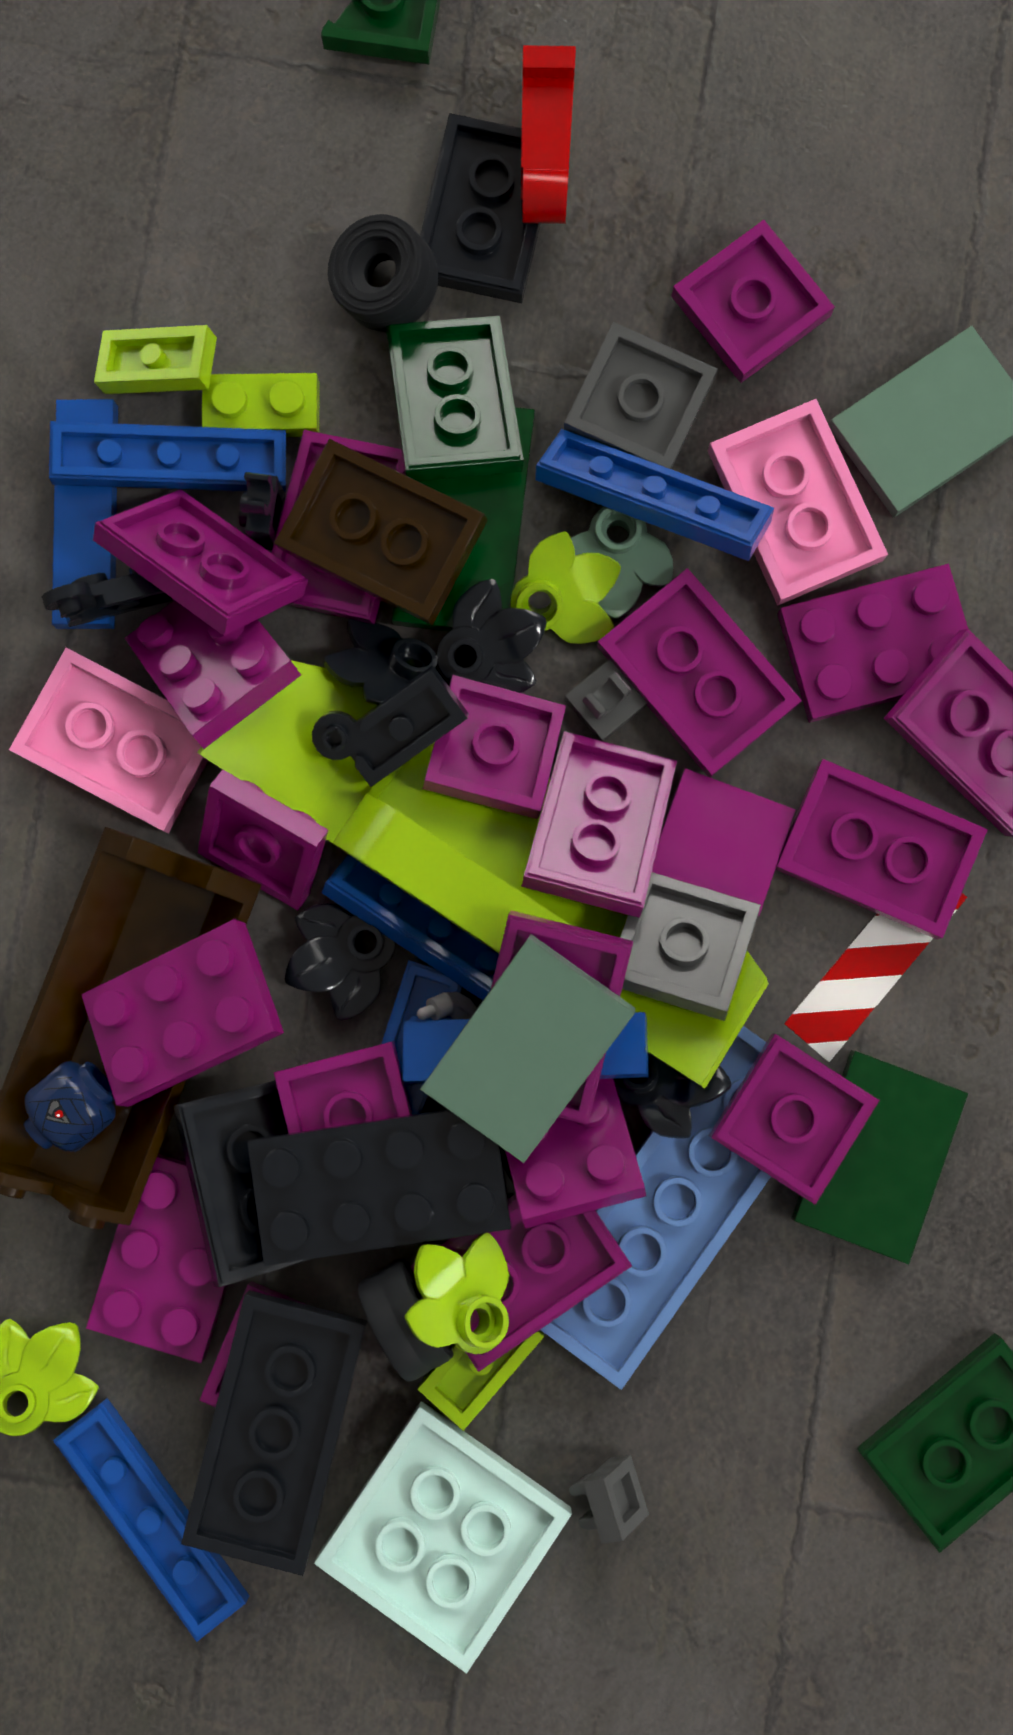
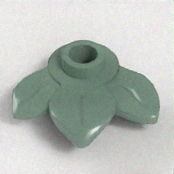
[571,506,673,620]

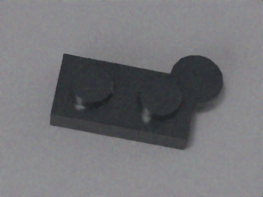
[41,568,174,627]
[312,665,469,787]

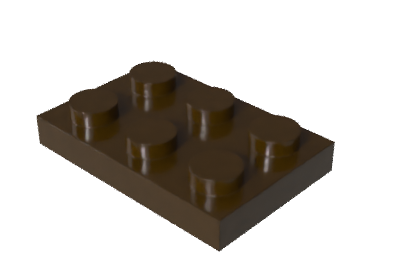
[274,439,488,626]

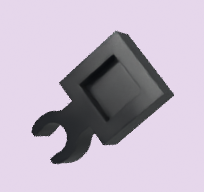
[239,472,286,550]

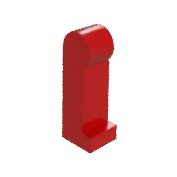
[521,45,576,224]

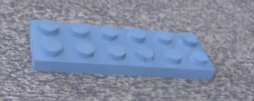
[540,1026,771,1390]

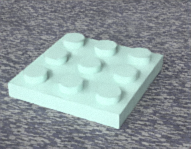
[314,1401,572,1674]

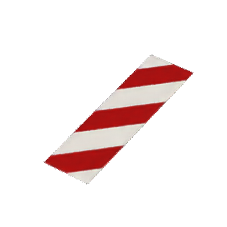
[784,893,968,1062]

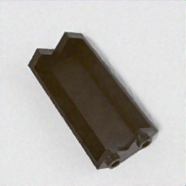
[0,827,261,1229]

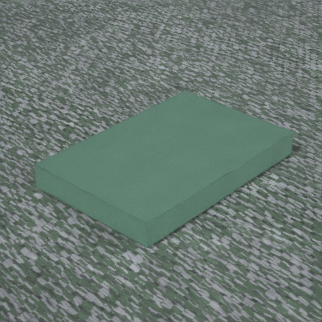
[829,326,1013,518]
[420,934,636,1163]

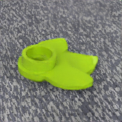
[511,532,621,644]
[405,1233,509,1354]
[0,1319,99,1436]

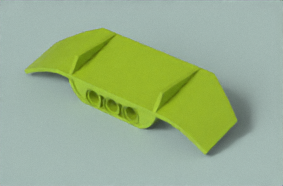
[197,660,769,1088]

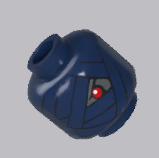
[24,1061,116,1152]

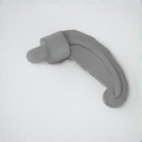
[417,992,477,1020]

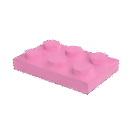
[708,399,888,606]
[9,648,208,834]

